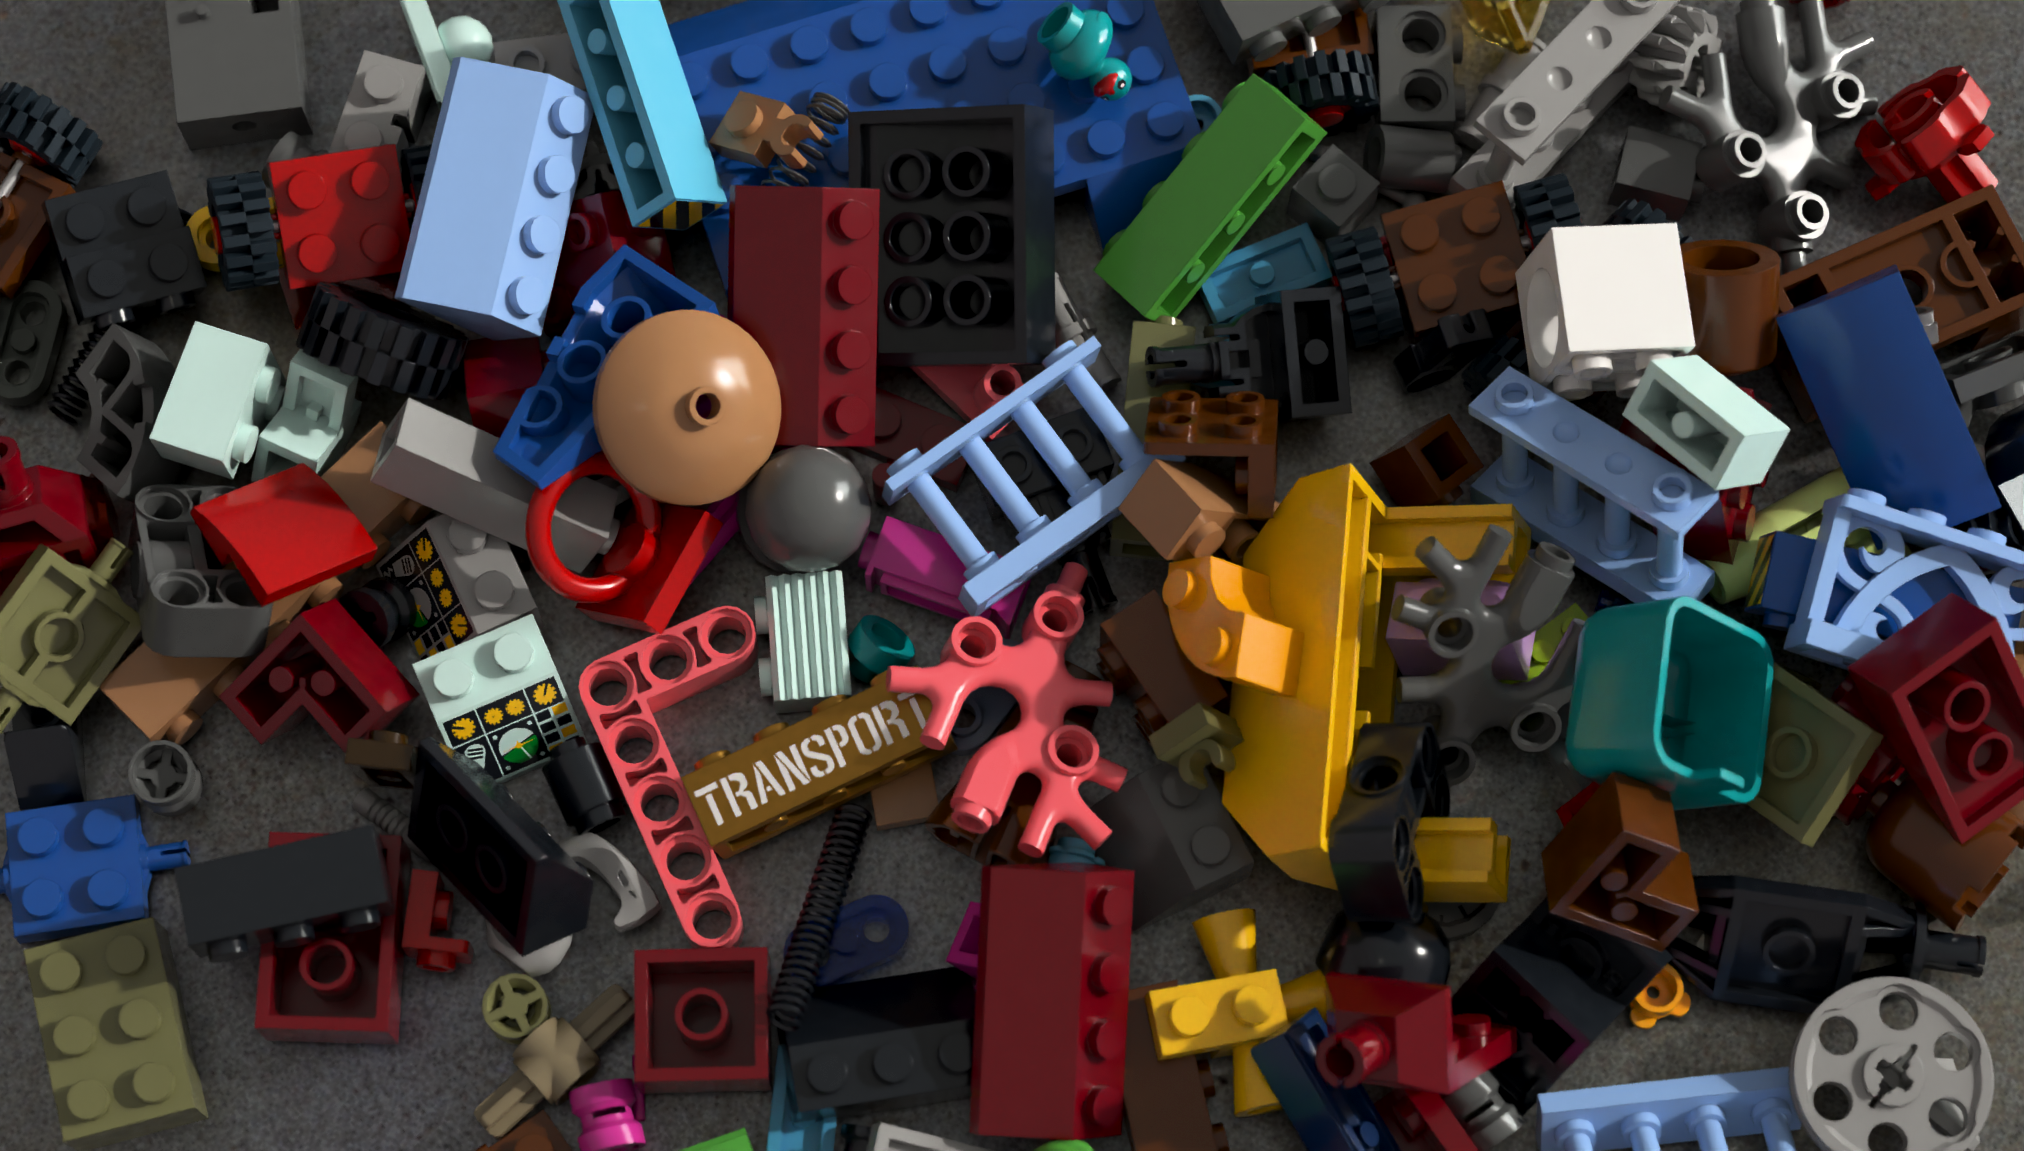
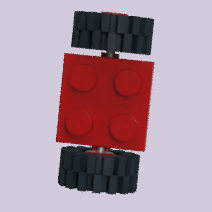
[206,143,432,292]

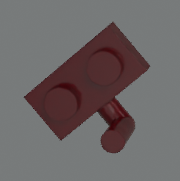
[845,387,969,506]

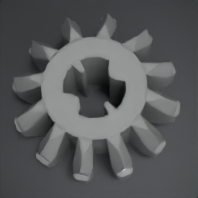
[1627,4,1727,106]

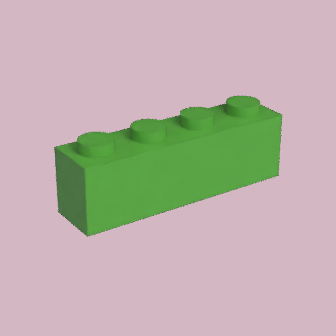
[1093,74,1328,321]

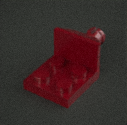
[0,436,99,597]
[1316,972,1517,1095]

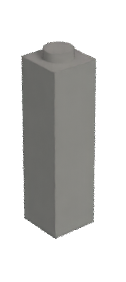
[370,398,620,574]

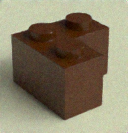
[1541,771,1699,952]

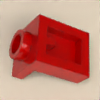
[401,869,474,972]

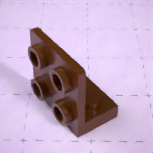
[1144,390,1278,518]

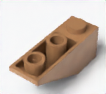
[1118,459,1280,566]

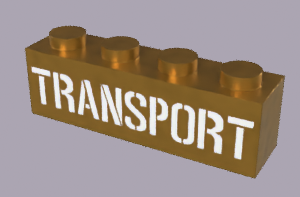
[681,666,958,860]

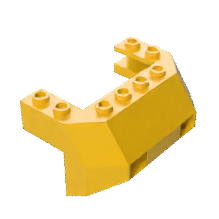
[1222,463,1531,903]

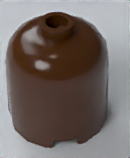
[1865,775,2024,933]

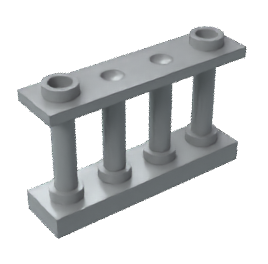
[1447,0,1680,210]

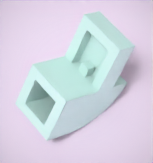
[251,349,362,482]

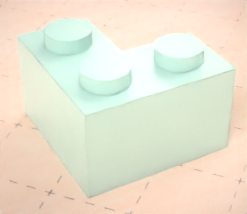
[149,321,287,480]

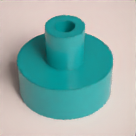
[847,615,915,683]

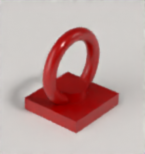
[525,450,723,635]

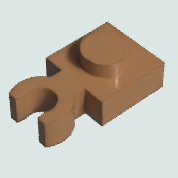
[709,91,824,169]

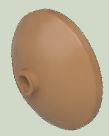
[593,310,781,506]

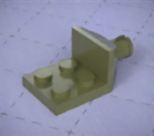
[1746,660,1884,847]

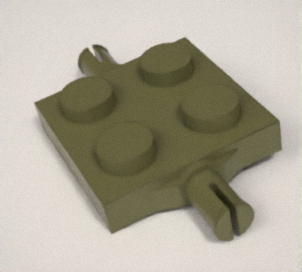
[0,537,141,734]

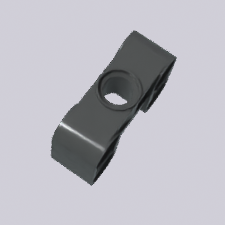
[128,484,273,657]

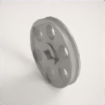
[1789,976,1994,1151]

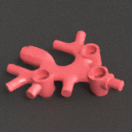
[886,562,1128,858]

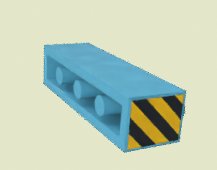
[557,0,728,231]

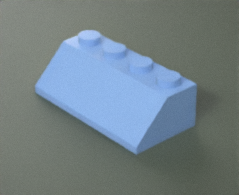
[395,57,594,341]

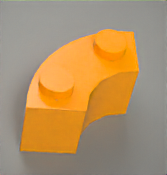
[1162,556,1305,698]

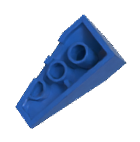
[493,244,720,490]

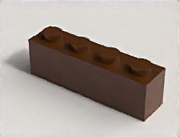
[1123,979,1230,1151]

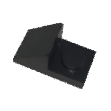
[4,702,87,811]

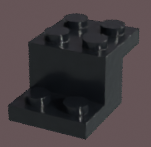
[1451,896,1673,1117]

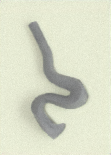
[352,787,661,978]

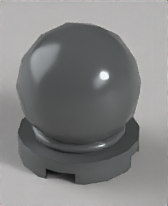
[735,444,872,574]

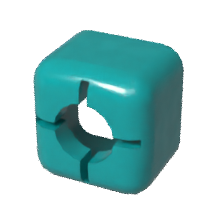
[1565,596,1774,811]

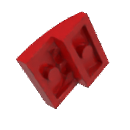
[190,463,378,607]

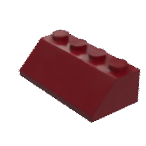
[727,185,880,446]
[969,862,1135,1140]

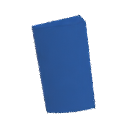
[1775,264,2002,550]

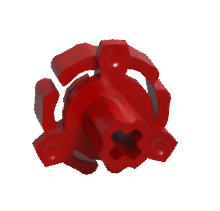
[1855,65,1998,204]

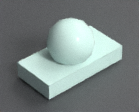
[399,0,493,110]

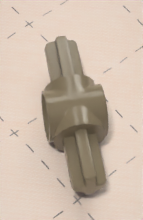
[474,984,634,1139]

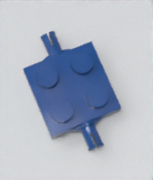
[0,794,191,944]

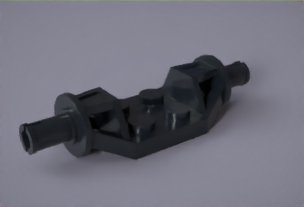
[1665,875,1987,1014]

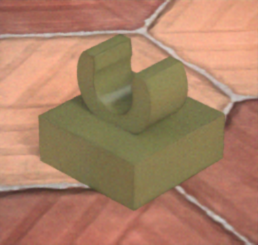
[1148,702,1244,790]

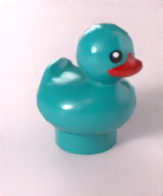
[1037,2,1132,101]

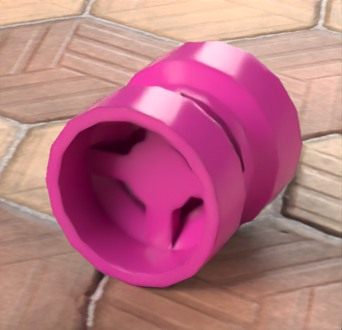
[568,1078,646,1151]

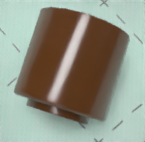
[1680,239,1780,377]

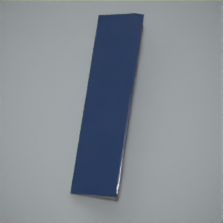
[1251,1007,1401,1151]

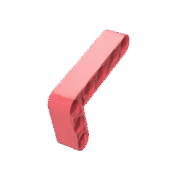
[578,606,759,948]

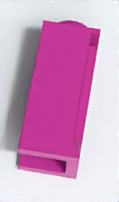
[858,516,1031,639]

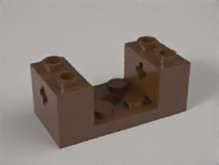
[1773,184,2024,424]

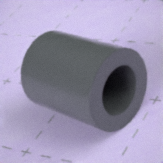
[1363,124,1463,193]

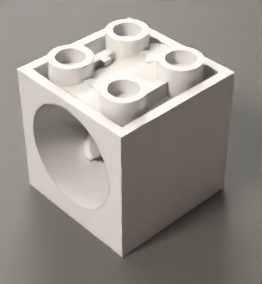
[1515,223,1695,401]

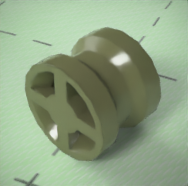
[482,973,553,1046]

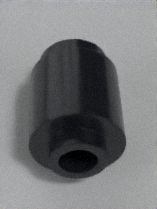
[542,737,627,836]

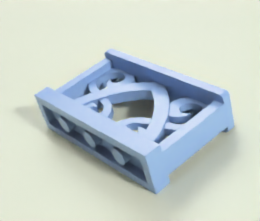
[1783,488,2024,670]

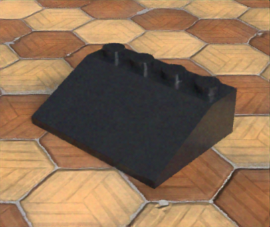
[848,104,1056,367]

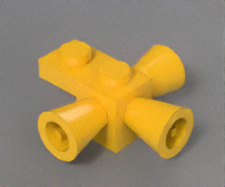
[1144,908,1327,1117]

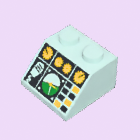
[412,614,588,784]

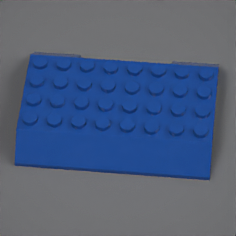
[668,0,1201,302]

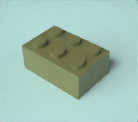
[23,917,209,1151]

